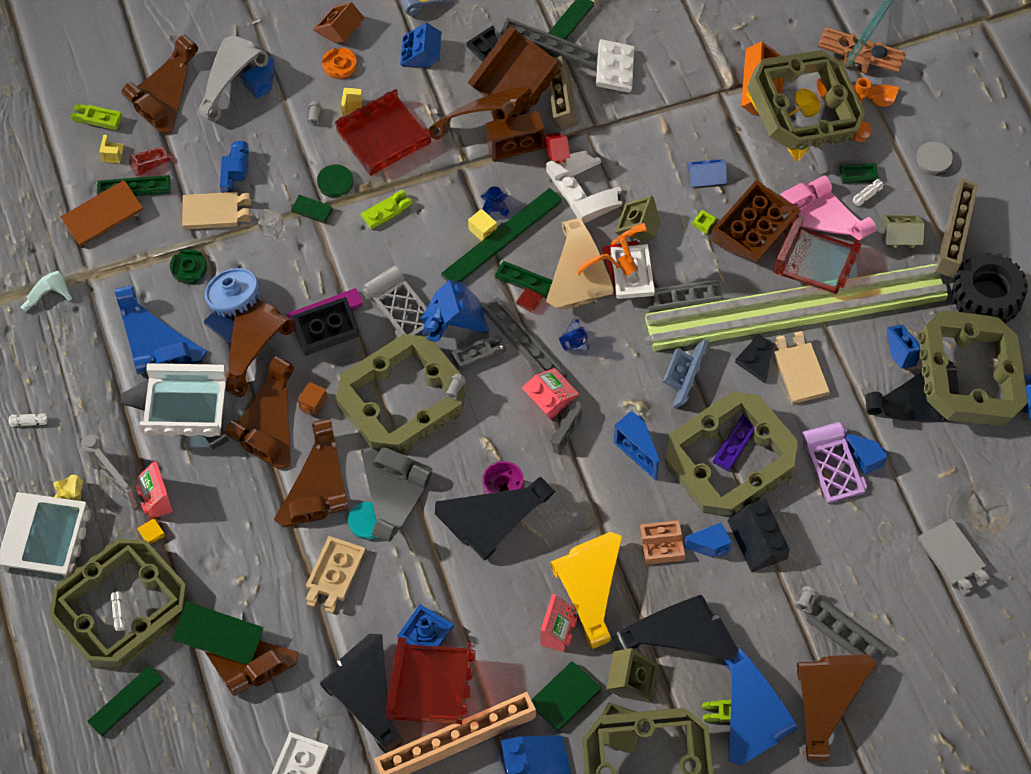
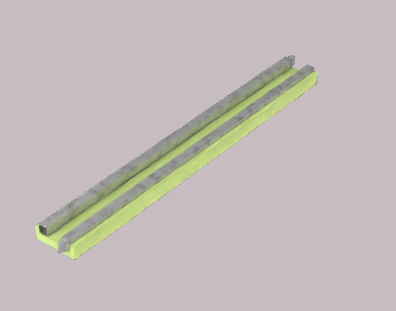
[645,264,948,351]

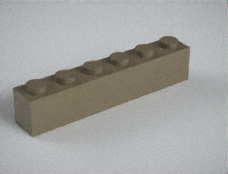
[935,178,979,278]

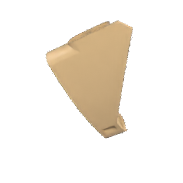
[546,218,613,310]

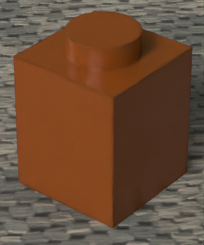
[298,382,327,416]

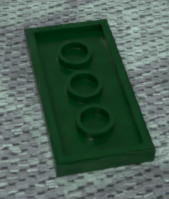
[172,601,264,666]

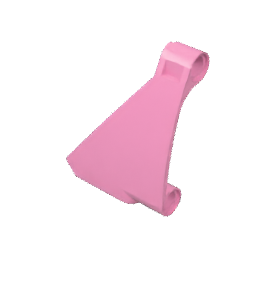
[779,175,876,240]

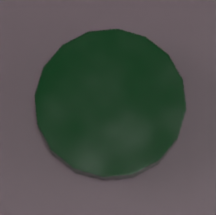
[317,164,353,198]
[170,249,207,284]

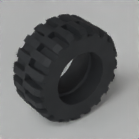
[952,253,1028,324]

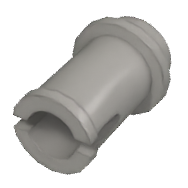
[308,101,322,125]
[445,374,465,400]

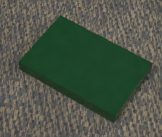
[531,661,601,732]

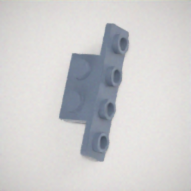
[662,340,708,409]

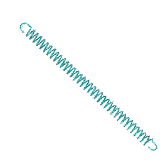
[846,0,894,65]

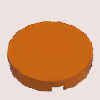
[322,47,357,79]

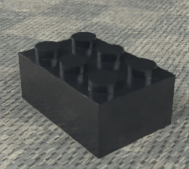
[292,297,359,356]

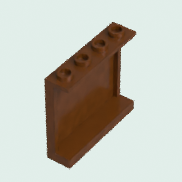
[467,26,563,116]

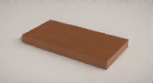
[60,180,143,247]

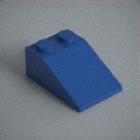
[435,280,489,333]
[613,411,660,480]
[501,735,571,774]

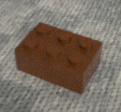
[486,111,544,161]

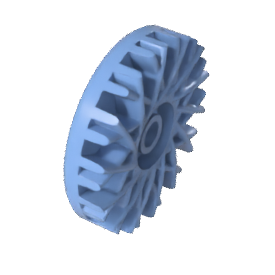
[205,268,261,317]

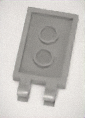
[918,519,990,595]

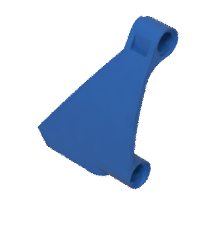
[114,285,207,374]
[722,647,797,766]

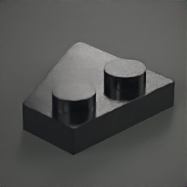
[466,25,498,62]
[735,334,774,383]

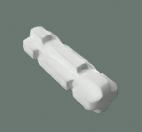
[853,179,884,206]
[9,413,48,426]
[111,592,126,631]

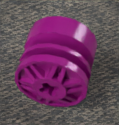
[482,461,524,494]

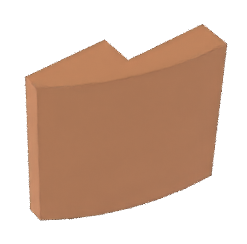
[640,520,685,565]

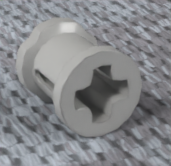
[795,586,819,613]

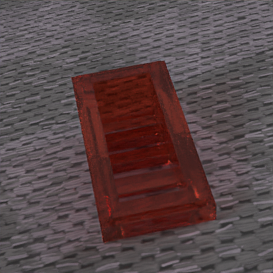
[129,146,171,176]

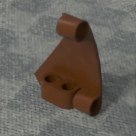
[428,86,531,140]
[225,298,295,397]
[274,419,348,527]

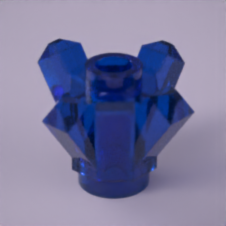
[481,186,510,216]
[559,318,589,351]

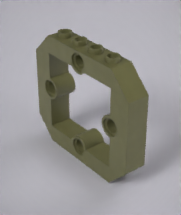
[747,50,865,150]
[918,310,1028,426]
[336,334,466,453]
[665,392,798,517]
[49,539,188,669]
[581,708,713,774]

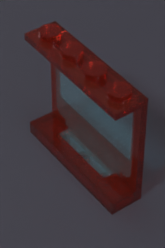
[773,215,862,294]

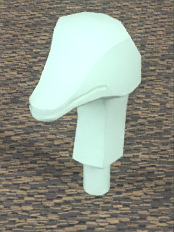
[21,271,72,312]

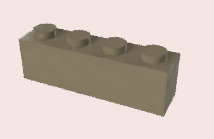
[549,56,578,130]

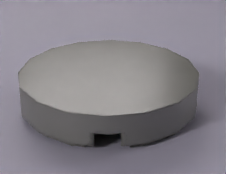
[916,142,953,175]

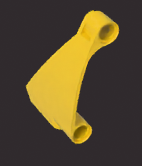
[550,532,622,649]

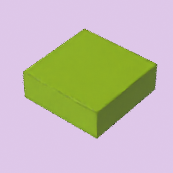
[692,210,718,234]

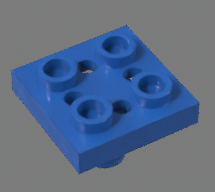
[397,604,454,659]

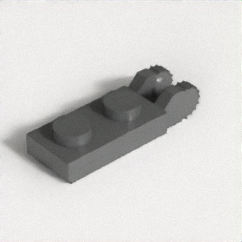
[451,335,507,370]
[551,401,583,454]

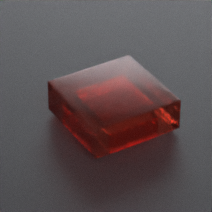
[516,288,542,313]

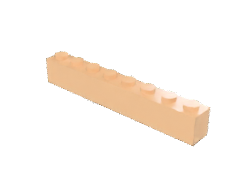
[374,692,536,774]

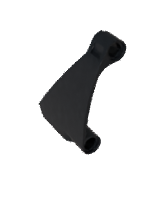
[865,360,959,422]
[435,477,555,561]
[613,595,738,662]
[320,634,404,754]

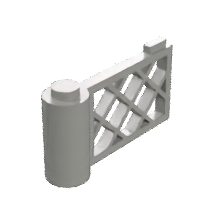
[362,266,427,337]
[81,434,138,510]

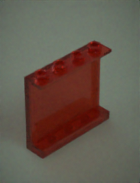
[335,89,431,176]
[386,637,476,725]

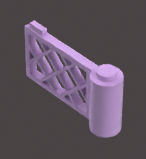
[801,422,867,504]

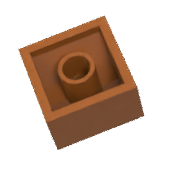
[313,2,364,43]

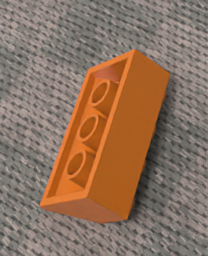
[741,41,783,115]

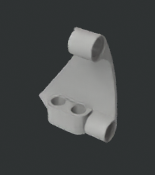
[198,35,269,121]

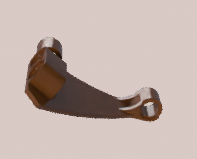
[121,35,199,133]
[225,356,294,469]
[200,605,298,696]
[797,654,877,762]

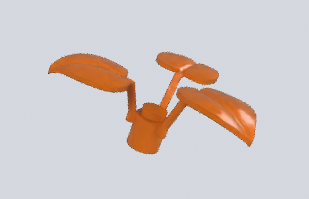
[817,78,899,142]
[577,223,647,276]

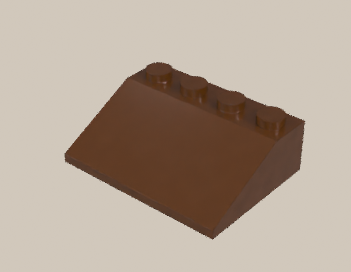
[710,180,801,262]

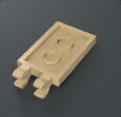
[182,192,251,230]
[774,331,830,404]
[306,536,366,614]

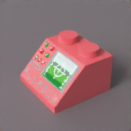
[522,368,579,420]
[135,461,173,519]
[541,594,578,652]

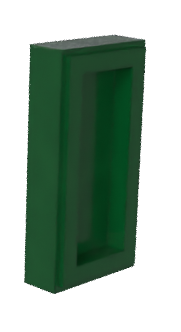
[839,163,879,184]
[291,194,333,224]

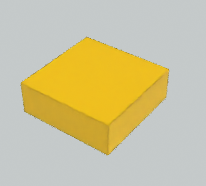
[137,518,165,544]

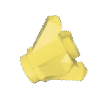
[54,475,83,511]

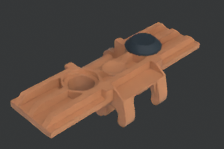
[817,27,906,74]

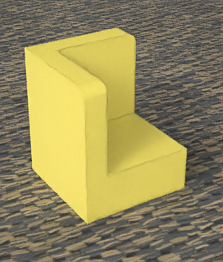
[341,88,363,117]
[99,135,124,164]
[468,209,497,241]

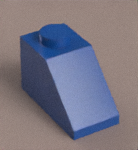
[242,57,275,99]
[887,325,921,369]
[846,434,887,475]
[684,523,732,558]

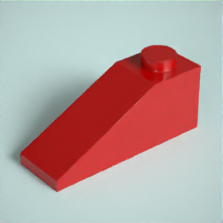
[544,132,570,164]

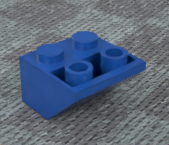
[400,22,442,67]

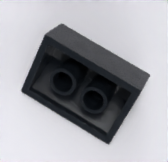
[727,499,790,572]

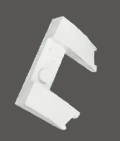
[546,151,622,223]

